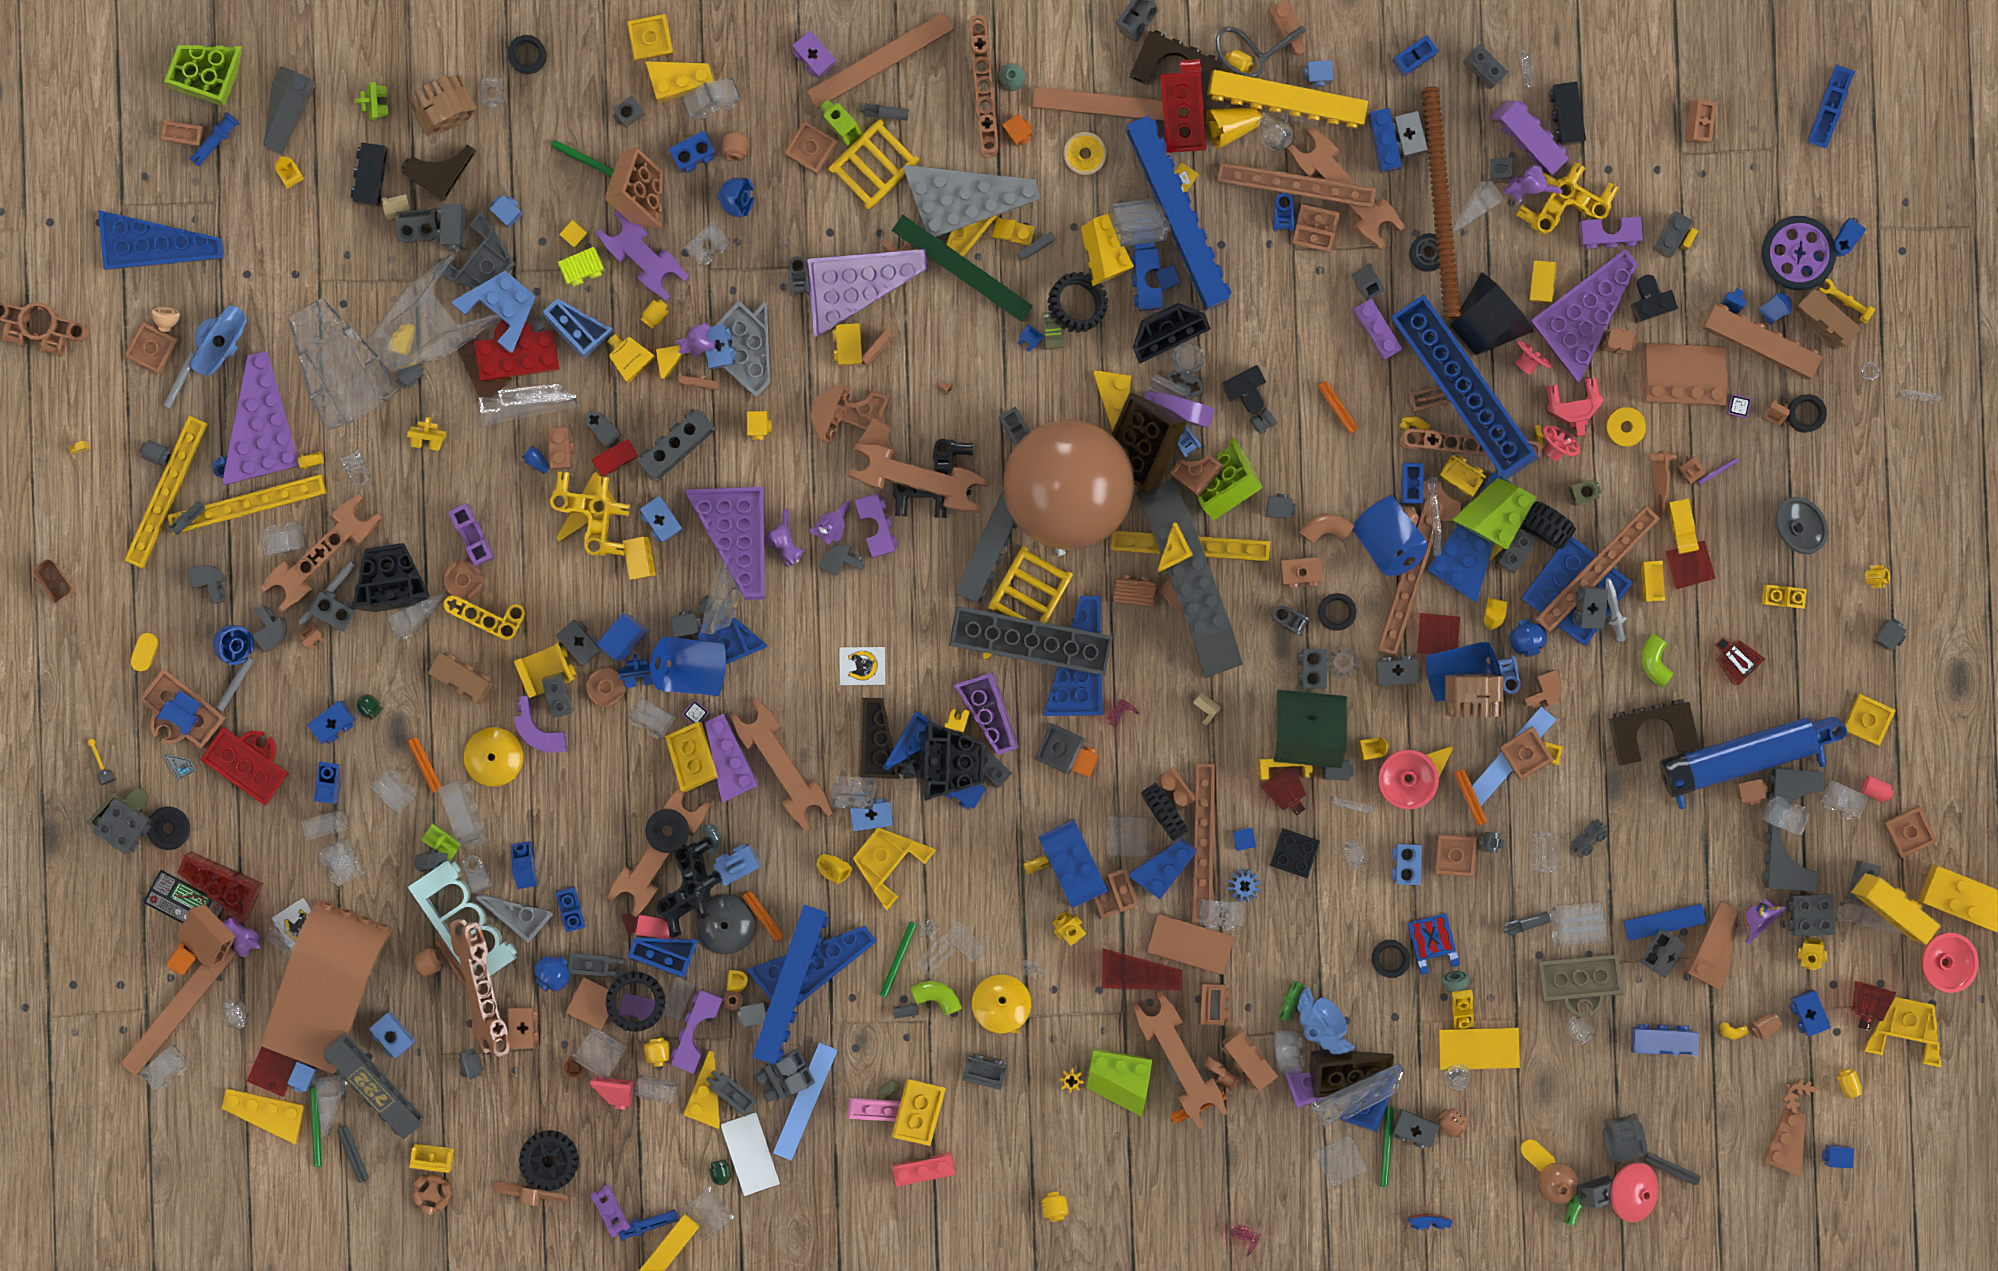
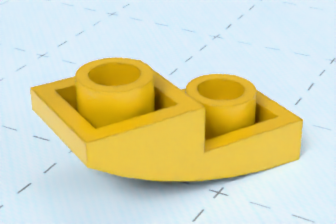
[1762,585,1807,609]
[1452,990,1474,1029]

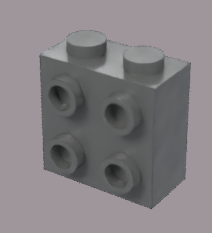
[437,204,467,252]
[92,798,152,854]
[1787,894,1835,936]

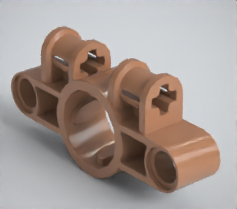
[0,302,89,357]

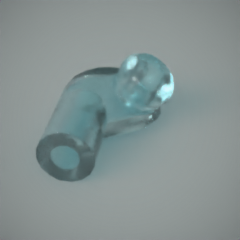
[703,824,721,854]

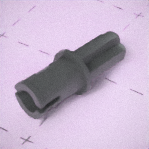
[169,501,205,535]

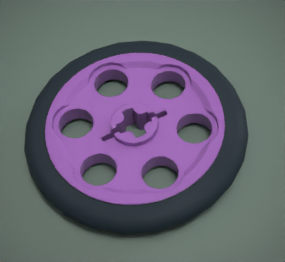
[1762,216,1836,290]

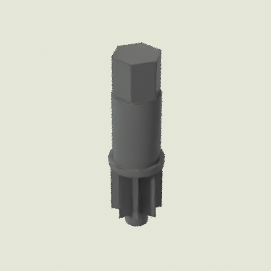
[861,103,909,121]
[1502,911,1550,936]

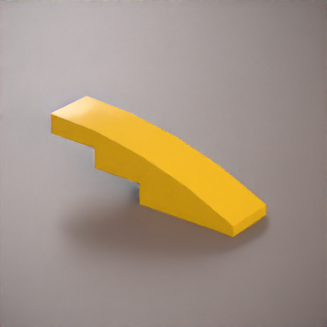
[639,1214,700,1271]

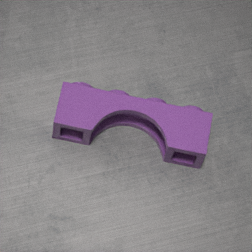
[670,989,724,1074]

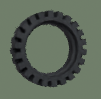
[1047,272,1108,333]
[606,972,666,1032]

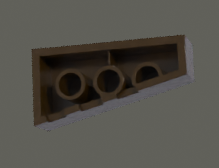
[858,697,900,779]

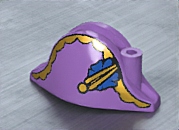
[1743,899,1786,944]

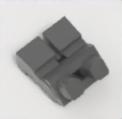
[753,1048,815,1102]

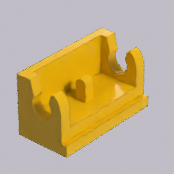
[1530,260,1557,304]
[623,537,656,580]
[1640,561,1666,602]
[944,709,970,732]
[409,1143,455,1173]

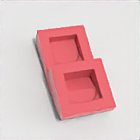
[635,915,677,939]

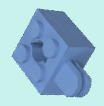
[713,843,762,886]

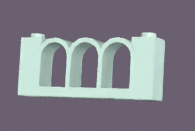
[408,860,517,976]

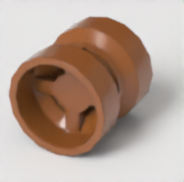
[564,1056,586,1078]

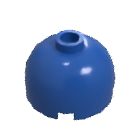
[718,178,754,218]
[213,625,254,665]

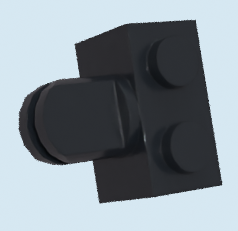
[1630,274,1678,324]
[1221,365,1266,414]

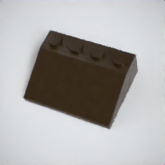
[1111,392,1187,492]

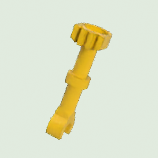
[1819,279,1876,324]

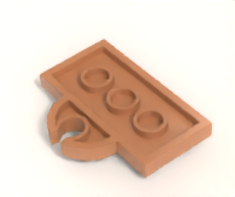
[139,668,227,749]

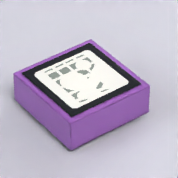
[1727,394,1752,418]
[682,699,710,724]

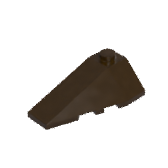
[1309,1049,1394,1098]

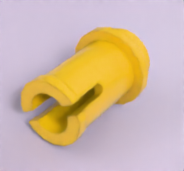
[298,451,324,470]
[1023,855,1050,875]

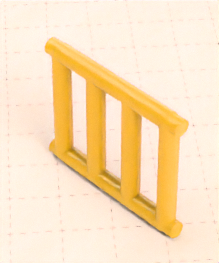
[828,118,920,210]
[988,545,1073,623]

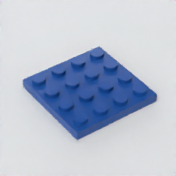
[1521,537,1633,646]

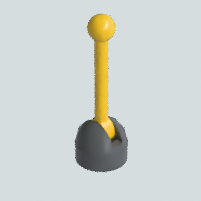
[87,738,116,785]

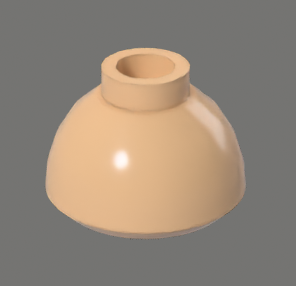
[152,307,180,332]

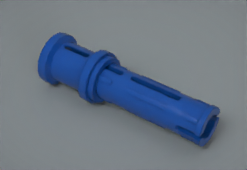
[189,112,240,167]
[619,1209,678,1242]

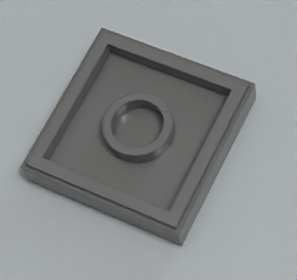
[1035,723,1085,775]

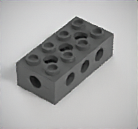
[638,409,717,482]

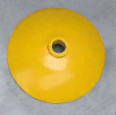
[464,727,524,787]
[972,975,1031,1034]

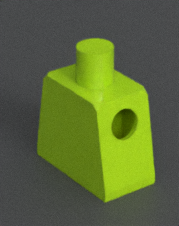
[820,100,863,147]

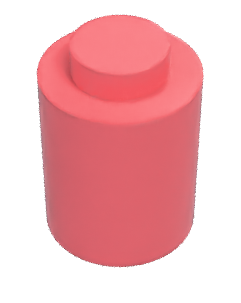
[1861,775,1894,803]

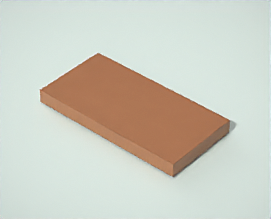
[1147,914,1234,975]

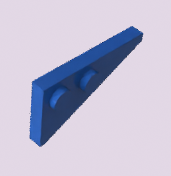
[883,711,938,770]
[1340,1065,1401,1133]

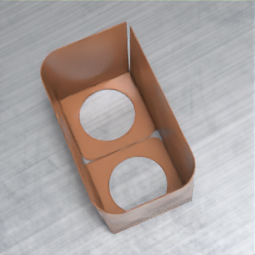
[33,559,76,603]

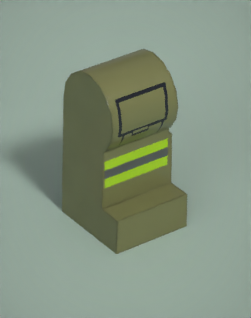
[1044,312,1064,350]

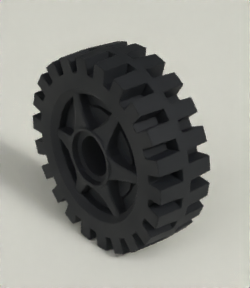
[1141,783,1188,841]
[519,1130,579,1191]

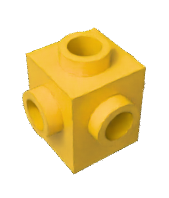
[1052,910,1086,946]
[1798,937,1828,970]

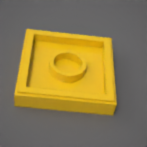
[627,14,674,61]
[1844,694,1896,746]

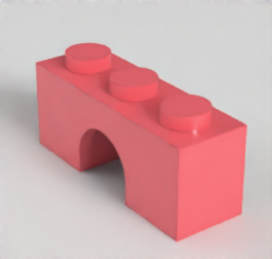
[892,1152,955,1187]

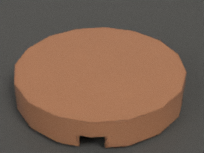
[443,560,484,600]
[586,668,626,707]

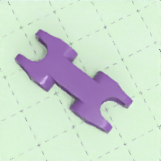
[596,211,689,301]

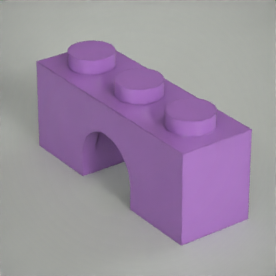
[1579,217,1643,250]
[1352,298,1402,361]
[855,493,898,558]
[448,503,495,567]

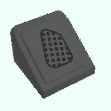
[1490,157,1512,179]

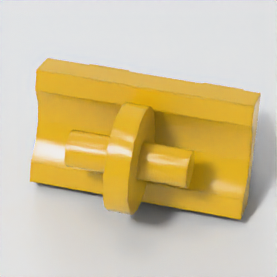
[407,417,447,451]

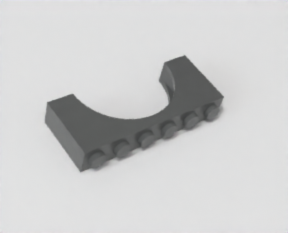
[1762,768,1824,891]

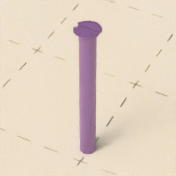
[1696,458,1739,486]

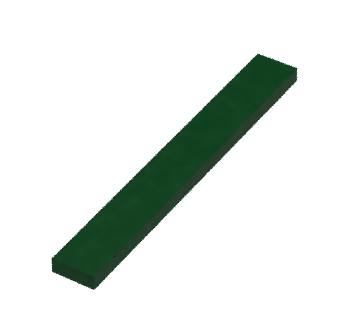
[891,214,1033,322]

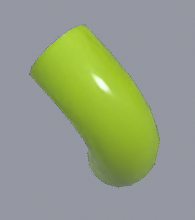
[1641,633,1674,688]
[910,981,962,1016]

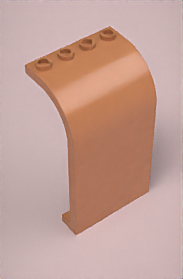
[260,900,393,1074]

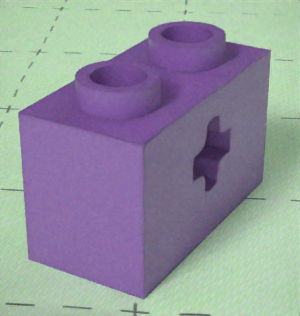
[792,30,837,79]

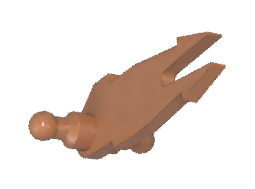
[1648,450,1677,514]

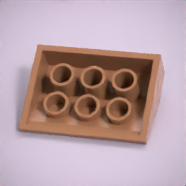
[1642,343,1727,407]

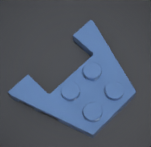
[452,271,536,354]

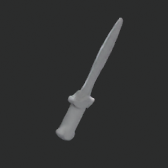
[1606,578,1627,642]

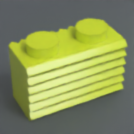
[557,247,605,287]

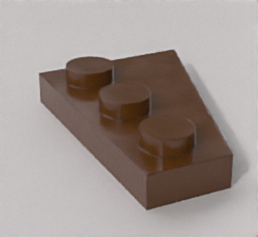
[457,335,513,406]

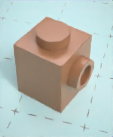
[1734,778,1768,805]

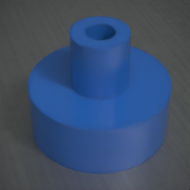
[213,456,227,477]

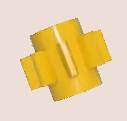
[1865,565,1890,589]
[1059,1068,1084,1093]

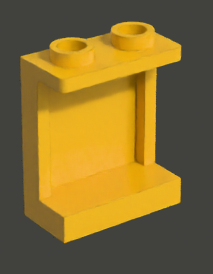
[1257,757,1313,780]

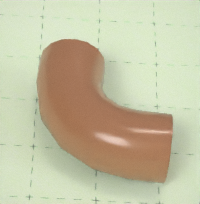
[1299,513,1354,544]

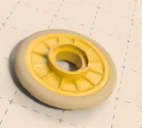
[1063,132,1107,175]

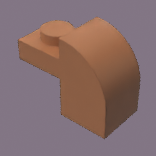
[1522,670,1562,709]

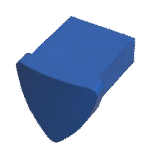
[1758,293,1792,325]

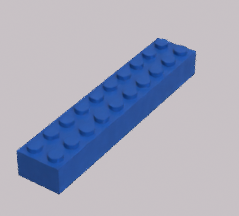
[1126,115,1232,311]
[1391,294,1538,481]

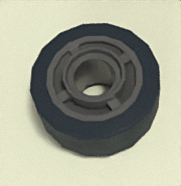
[1409,233,1440,272]

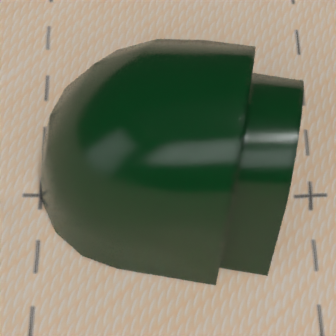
[357,694,383,720]
[709,1159,731,1186]

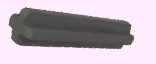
[337,1126,369,1183]
[1644,1153,1701,1185]

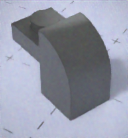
[819,545,865,577]
[187,565,227,604]
[253,606,287,652]

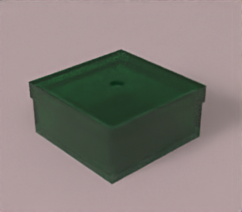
[1273,689,1347,768]

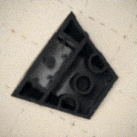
[1450,272,1534,355]
[351,543,430,612]
[919,720,985,801]

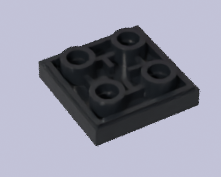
[1270,828,1320,879]

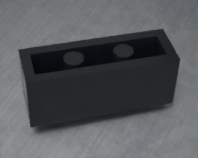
[1548,81,1586,146]
[351,142,388,207]

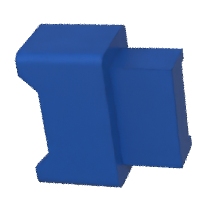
[157,691,202,735]

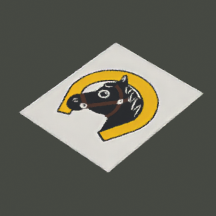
[839,647,885,685]
[272,898,311,950]

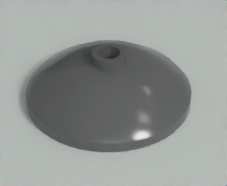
[1775,497,1828,554]
[696,895,756,954]

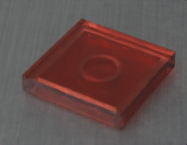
[1665,540,1716,589]
[1417,613,1460,654]
[247,1046,299,1097]

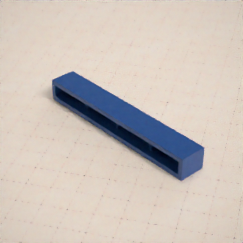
[752,905,829,1065]

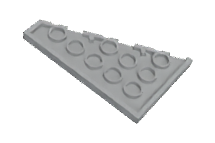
[903,165,1041,237]

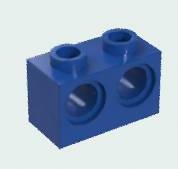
[1392,35,1438,77]
[669,131,716,173]

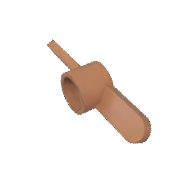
[493,1182,568,1206]

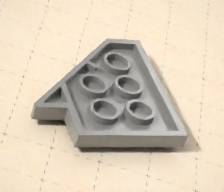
[715,300,771,398]

